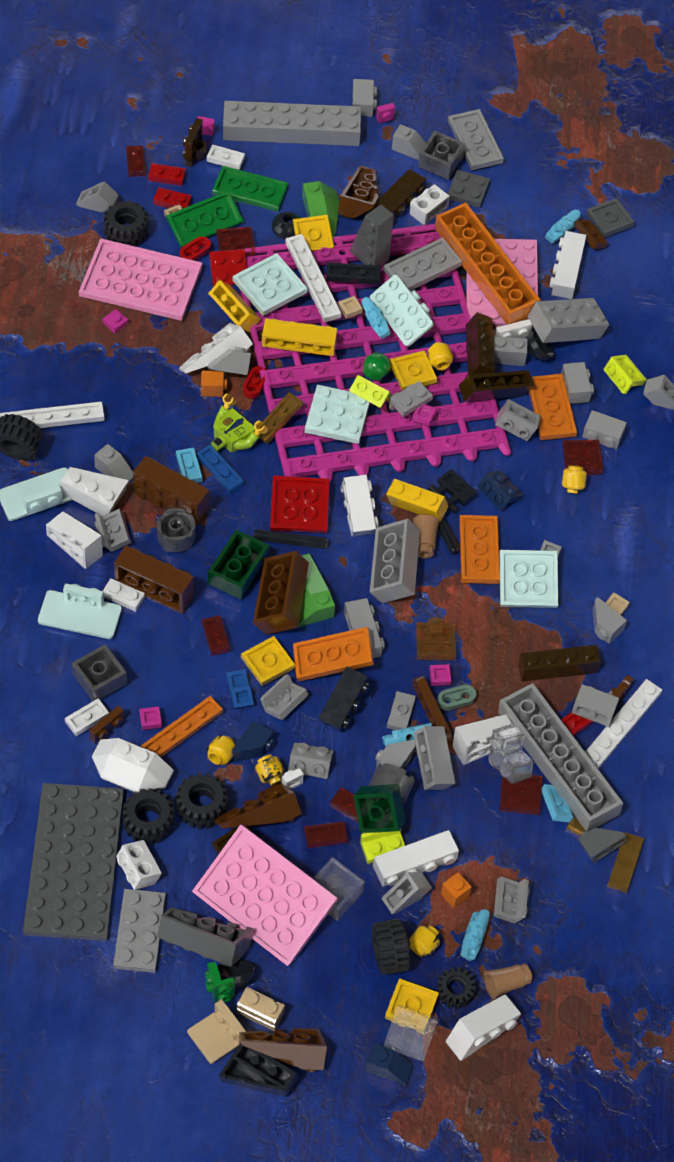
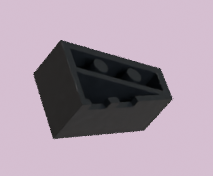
[319,666,371,733]
[219,1042,298,1097]

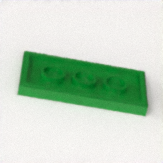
[212,166,288,212]
[166,190,244,248]

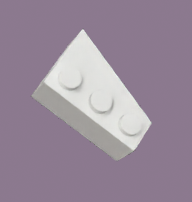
[340,475,378,537]
[46,512,103,569]

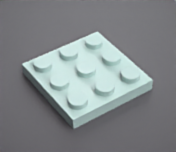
[233,253,308,316]
[305,385,370,444]
[500,550,558,608]

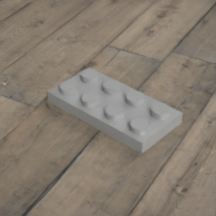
[448,109,504,170]
[383,237,462,290]
[113,889,166,973]

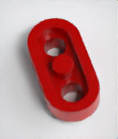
[180,236,211,261]
[243,366,267,399]

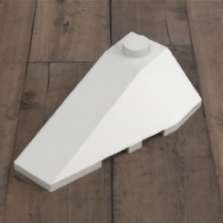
[179,323,253,373]

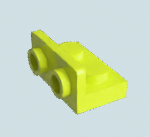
[604,355,647,394]
[350,375,392,408]
[360,829,405,864]

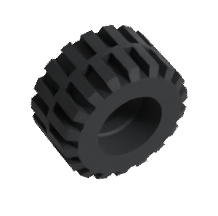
[104,200,148,246]
[0,414,43,460]
[176,773,227,829]
[123,788,174,845]
[371,919,410,975]

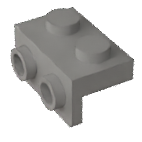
[389,381,433,417]
[94,509,132,552]
[260,674,308,720]
[288,743,333,779]
[494,876,529,924]

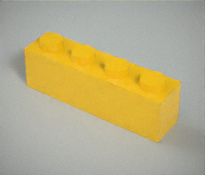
[262,318,337,356]

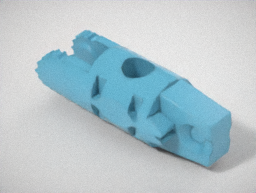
[545,209,581,244]
[362,297,391,339]
[382,723,432,746]
[461,909,490,961]

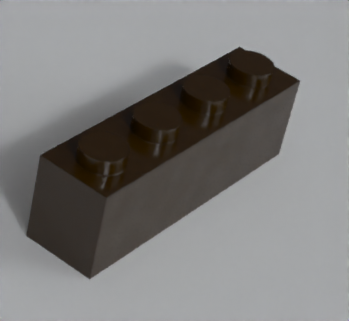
[368,169,426,223]
[465,312,495,376]
[458,370,534,402]
[518,645,601,682]

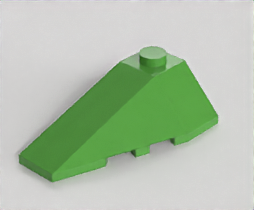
[302,181,339,245]
[298,553,335,627]

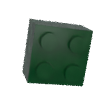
[353,784,406,833]

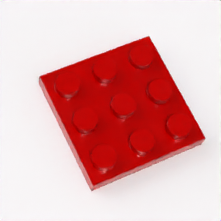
[270,476,329,533]

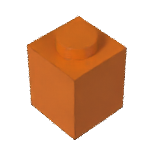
[201,371,227,397]
[441,872,472,909]

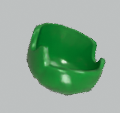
[362,352,391,381]

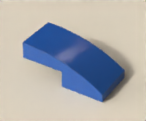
[226,669,254,709]

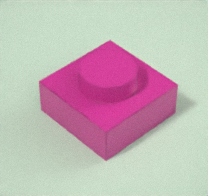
[376,103,395,123]
[198,116,215,136]
[103,309,128,333]
[412,404,437,426]
[429,664,451,686]
[139,707,162,730]

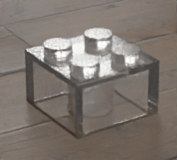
[313,857,365,921]
[384,1005,439,1062]

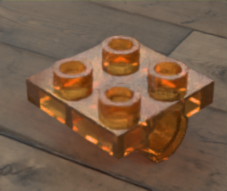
[416,617,456,660]

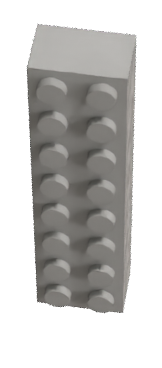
[223,101,361,146]
[498,683,623,831]

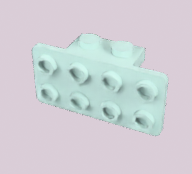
[370,275,434,347]
[0,468,72,521]
[38,583,122,639]

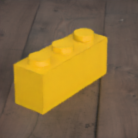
[208,280,261,333]
[386,479,448,522]

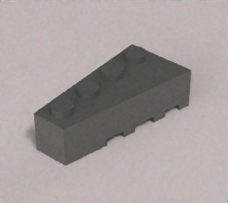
[349,205,394,267]
[157,907,254,967]

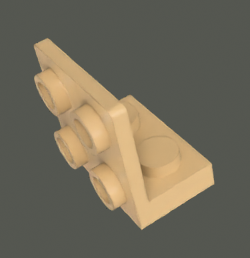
[187,999,246,1064]

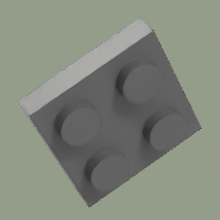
[448,170,490,208]
[586,198,634,238]

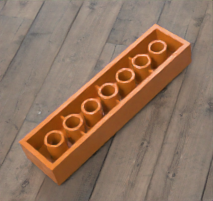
[435,203,541,325]

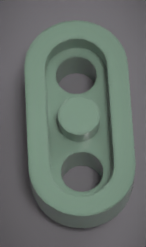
[438,685,476,711]

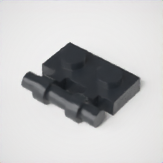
[428,469,477,514]

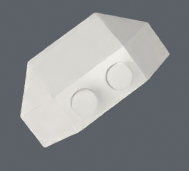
[92,738,174,793]

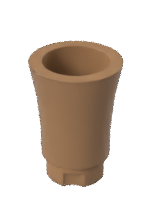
[413,515,439,559]
[484,964,532,999]

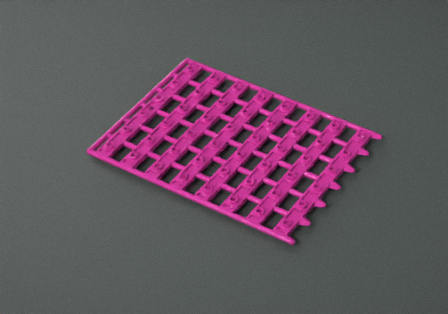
[240,224,511,482]

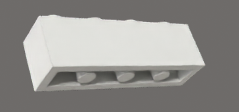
[550,231,586,299]
[373,830,459,887]

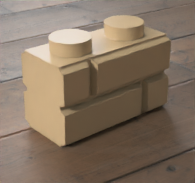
[237,987,285,1031]

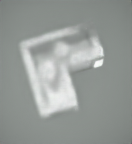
[489,724,533,784]

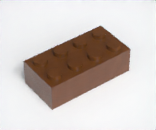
[133,456,209,526]
[114,545,194,614]
[253,551,309,635]

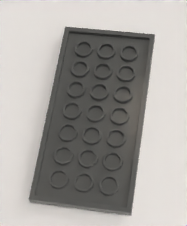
[23,783,124,941]

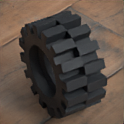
[437,967,476,1009]

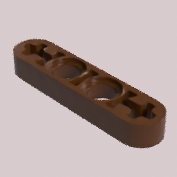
[412,676,452,742]

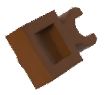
[609,675,634,707]

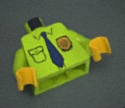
[211,394,268,452]

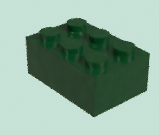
[208,530,270,600]

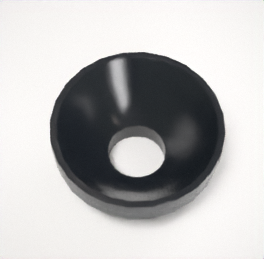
[272,212,301,240]
[527,330,554,361]
[217,960,255,988]

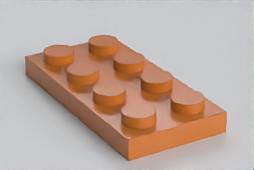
[529,374,577,440]
[459,515,500,584]
[293,627,374,681]

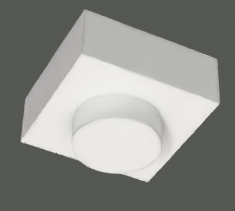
[282,768,304,790]

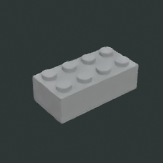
[528,298,609,343]
[370,519,420,603]

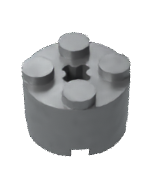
[157,508,195,552]
[369,763,415,804]

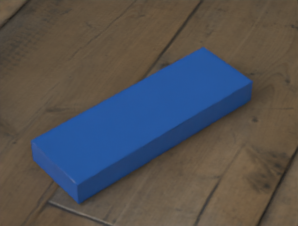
[196,444,245,494]

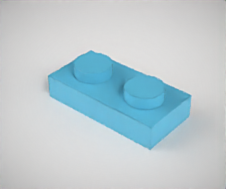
[176,448,202,483]
[541,784,573,822]

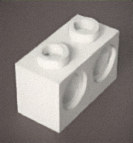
[410,184,450,225]
[116,840,162,890]

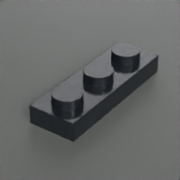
[326,262,380,284]

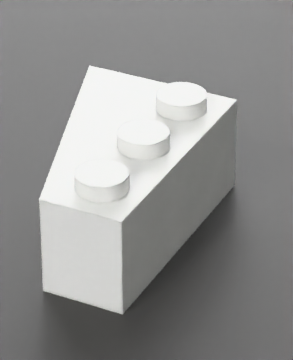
[59,467,129,516]
[452,714,518,765]
[445,994,521,1061]

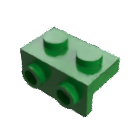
[204,961,235,1003]

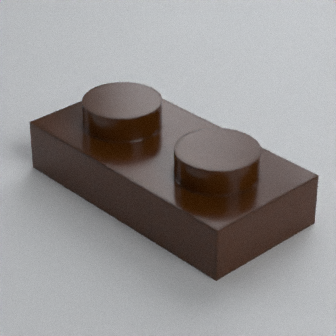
[574,220,609,249]
[89,705,124,744]

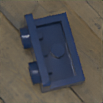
[478,470,524,511]

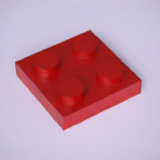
[209,249,247,287]

